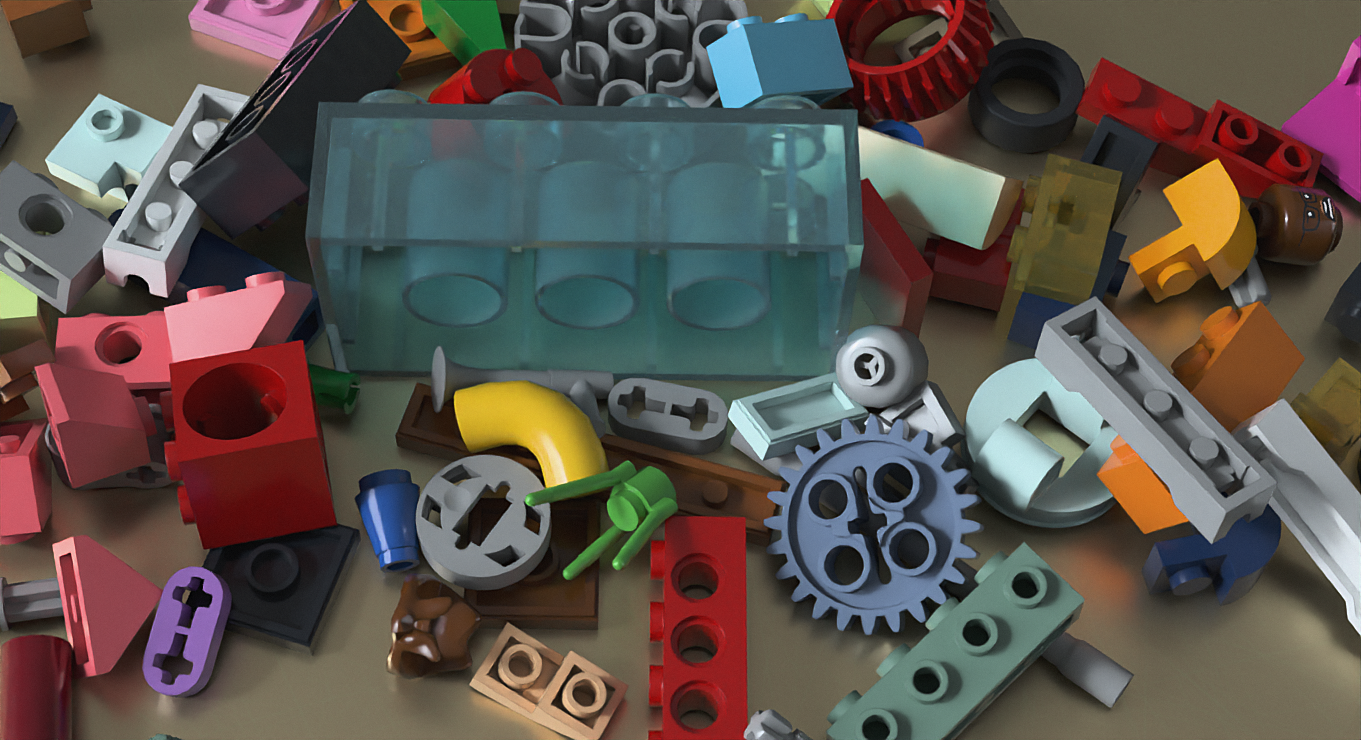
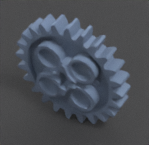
[763,415,984,635]

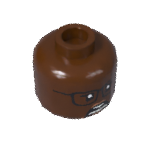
[1247,183,1343,266]

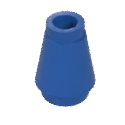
[354,469,420,572]

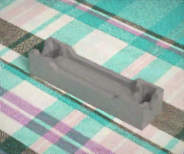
[1034,296,1278,544]

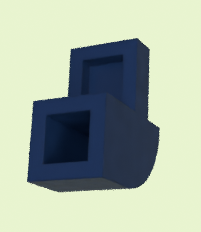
[1141,491,1281,606]

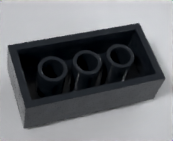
[178,0,412,240]

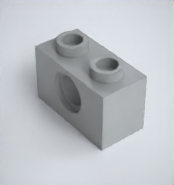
[0,160,113,314]

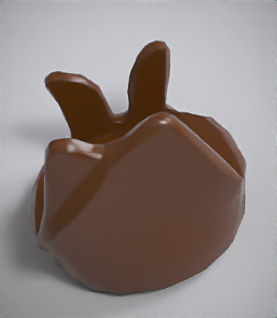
[386,573,482,679]

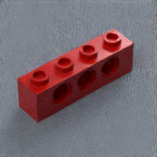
[648,516,748,740]

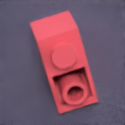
[164,272,313,363]

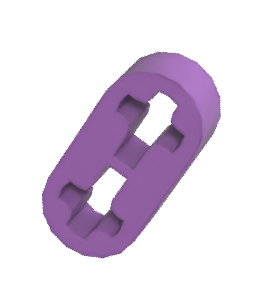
[142,566,232,698]

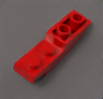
[1075,57,1324,199]

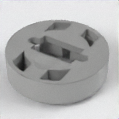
[416,455,552,590]

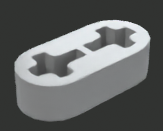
[608,377,728,455]

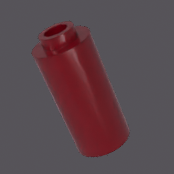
[0,635,72,740]

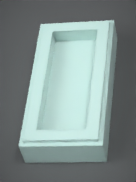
[728,372,870,461]

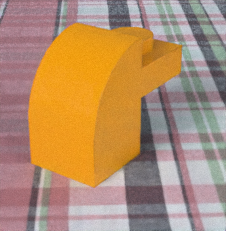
[1128,158,1256,303]

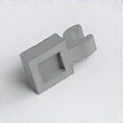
[879,380,980,487]

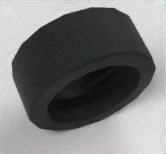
[967,37,1085,153]

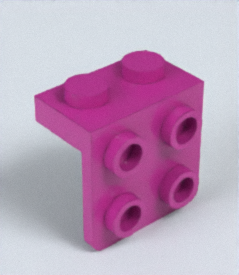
[1280,35,1361,203]

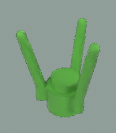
[525,461,678,580]

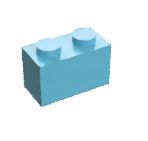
[706,13,854,116]

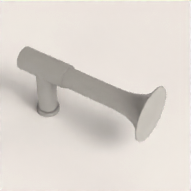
[431,345,614,439]

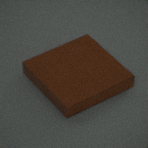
[464,498,601,630]

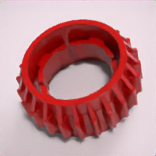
[825,0,994,123]

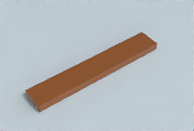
[395,382,787,548]

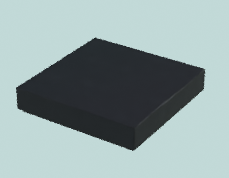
[185,523,361,656]

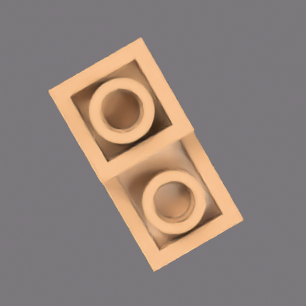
[469,622,629,740]

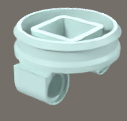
[960,339,1119,528]

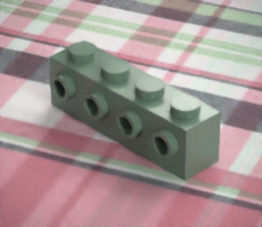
[826,542,1085,740]

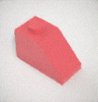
[35,363,157,489]
[0,418,52,544]

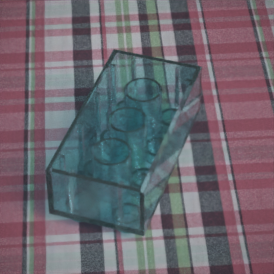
[305,90,864,382]

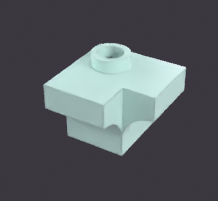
[45,94,173,203]

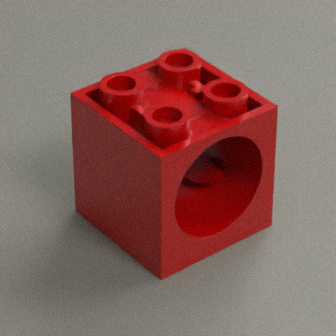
[160,340,337,550]

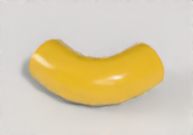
[454,380,612,501]

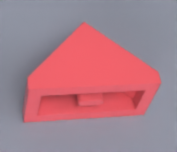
[52,535,163,679]

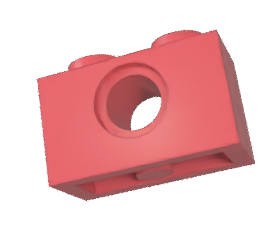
[54,311,173,405]

